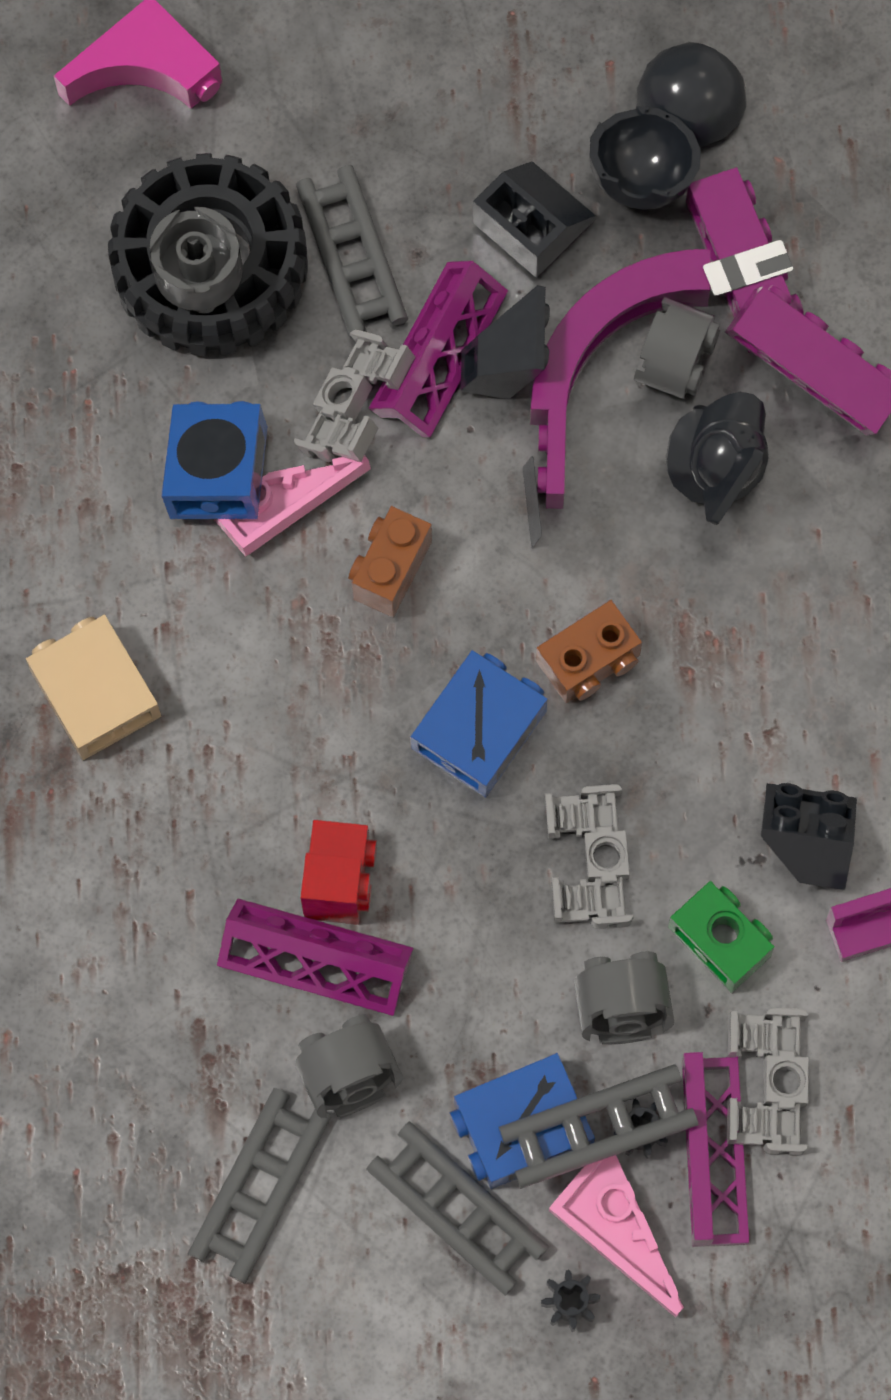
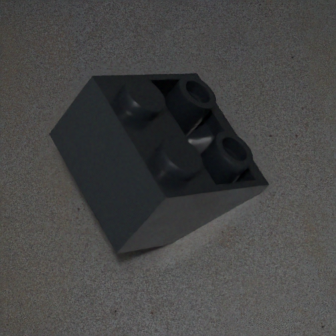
[473,161,596,278]

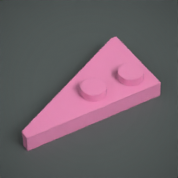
[214,455,371,557]
[549,1155,684,1318]

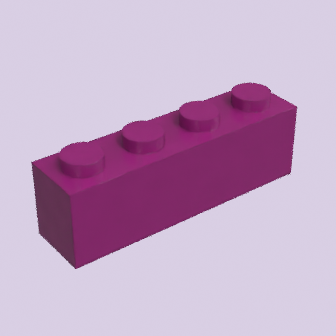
[686,167,804,353]
[725,285,891,436]

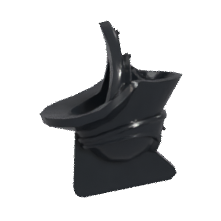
[666,392,769,525]

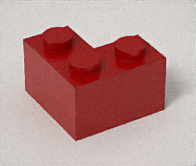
[300,820,377,925]

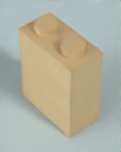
[25,614,161,760]

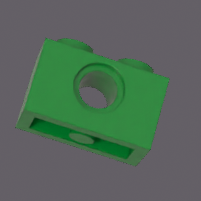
[668,880,775,994]

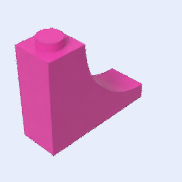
[54,0,222,109]

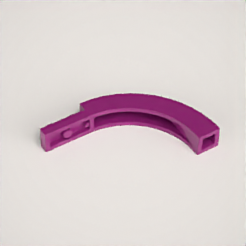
[530,249,711,509]

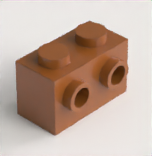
[348,506,432,618]
[536,600,642,703]

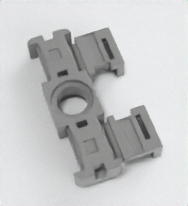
[294,330,415,462]
[545,784,633,929]
[727,1008,808,1155]

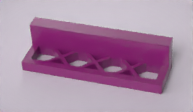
[369,261,508,437]
[826,888,891,962]
[217,898,414,1016]
[682,1052,749,1247]

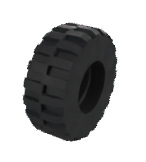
[108,153,308,356]

